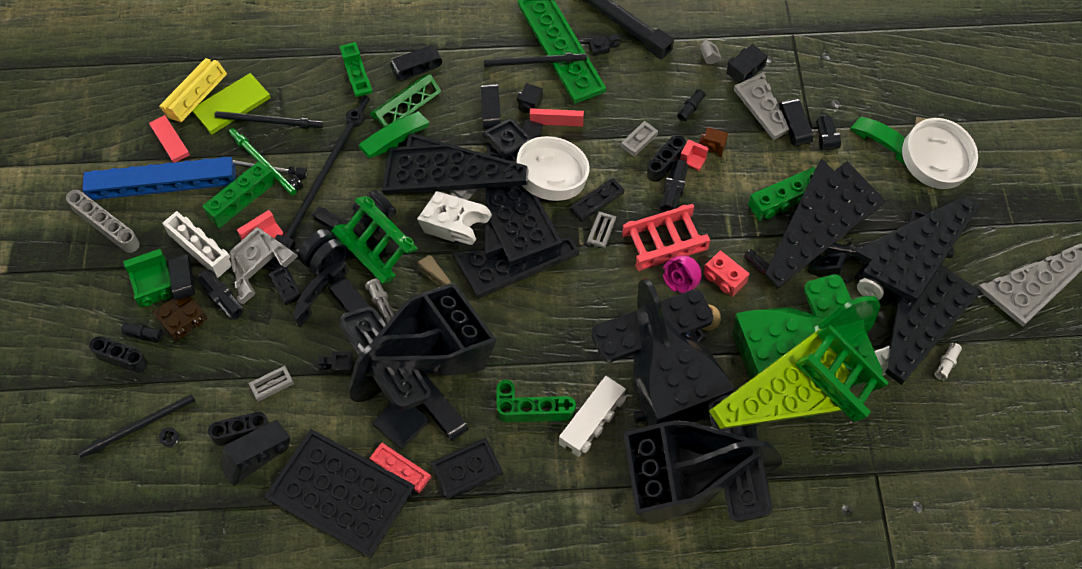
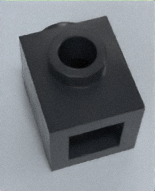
[517,83,543,113]

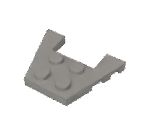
[230,227,298,304]

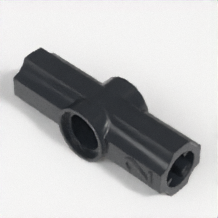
[660,160,689,212]
[197,270,244,320]

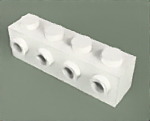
[162,211,232,278]

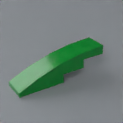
[358,111,429,158]

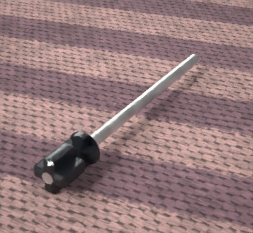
[233,160,308,179]

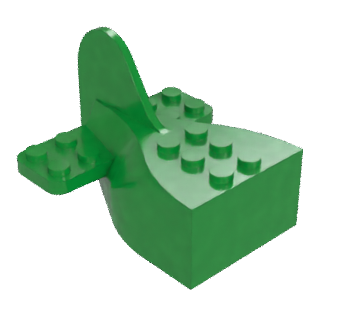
[732,274,883,388]

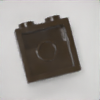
[152,297,208,342]

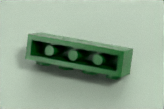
[748,167,815,221]

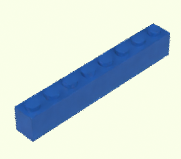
[83,157,236,200]

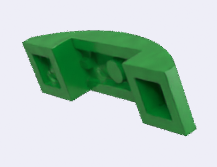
[339,42,373,97]
[850,117,906,165]

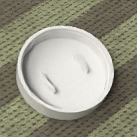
[902,118,978,189]
[516,136,589,201]

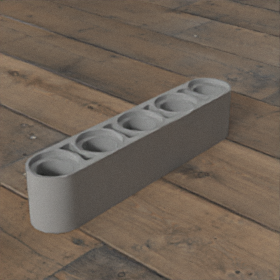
[66,190,140,253]

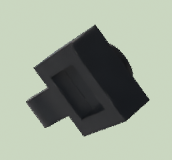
[589,34,620,56]
[318,351,353,373]

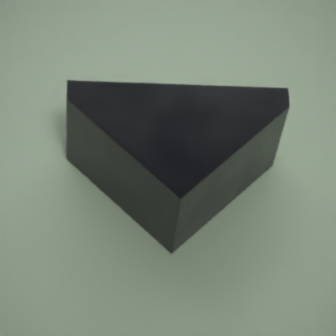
[808,252,847,278]

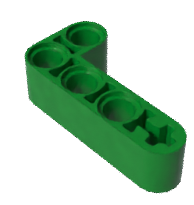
[496,379,576,423]

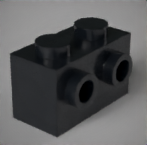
[726,44,768,83]

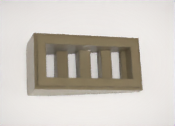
[418,255,451,287]

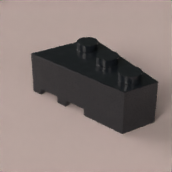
[221,420,290,486]

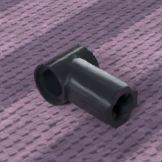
[816,115,841,150]

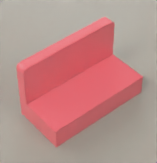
[237,210,284,240]

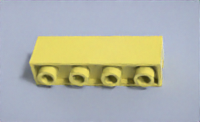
[160,58,227,122]

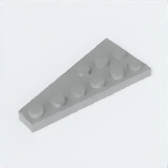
[977,243,1082,327]

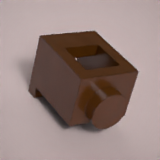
[699,127,728,157]

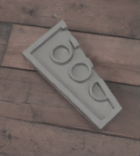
[734,72,789,140]

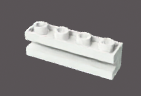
[559,376,626,457]

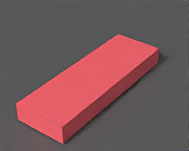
[530,109,584,127]
[149,115,190,163]
[369,443,431,493]

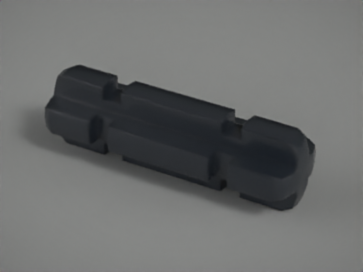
[744,249,769,274]

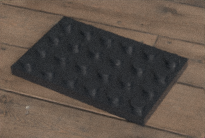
[264,429,415,559]

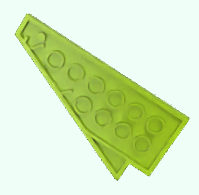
[709,329,850,429]

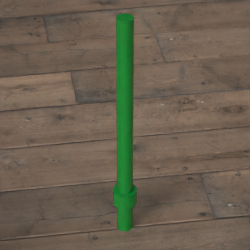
[229,128,297,195]

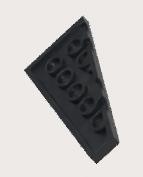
[453,237,579,299]

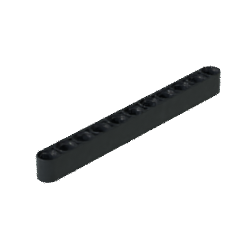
[328,276,469,442]

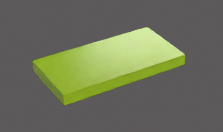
[192,73,271,135]

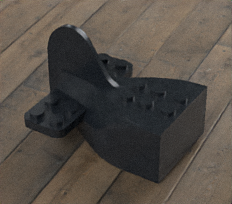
[591,278,735,426]
[339,283,497,411]
[624,394,783,524]

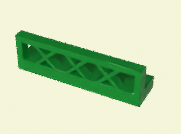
[370,74,441,128]

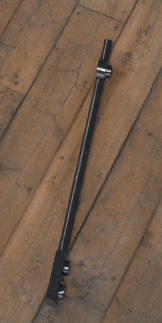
[262,96,370,272]

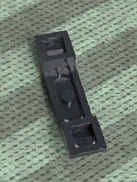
[294,261,349,327]

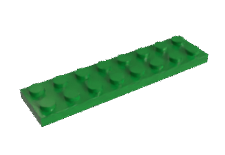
[518,0,606,104]

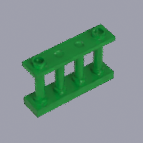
[332,196,418,284]
[796,325,889,422]

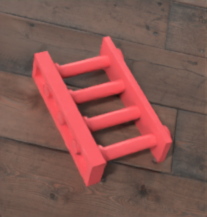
[622,204,710,271]

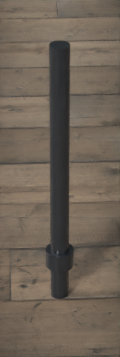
[484,52,587,67]
[215,111,323,129]
[78,394,195,458]

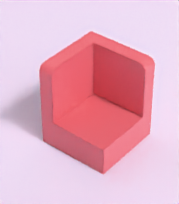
[680,140,708,171]

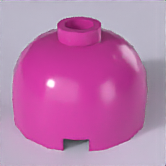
[663,255,702,294]

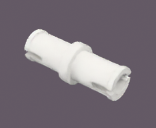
[934,343,962,381]

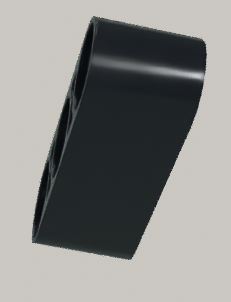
[390,46,443,81]
[481,84,501,129]
[779,99,813,146]
[647,135,686,182]
[168,254,195,300]
[89,336,148,373]
[208,412,270,446]

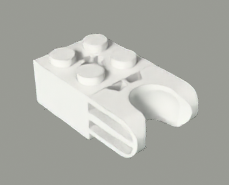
[417,191,492,245]

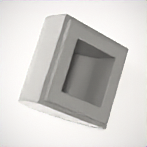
[700,40,721,64]

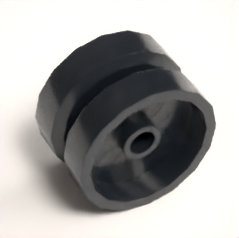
[298,229,348,276]

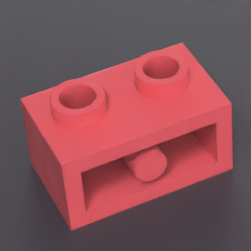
[703,250,750,297]

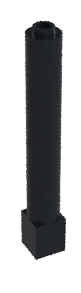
[583,0,674,60]

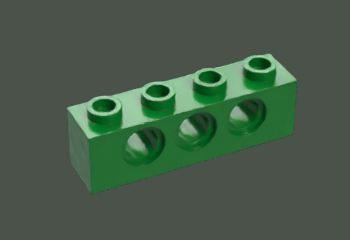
[202,161,275,228]

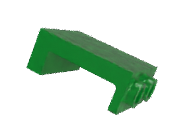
[123,249,173,307]

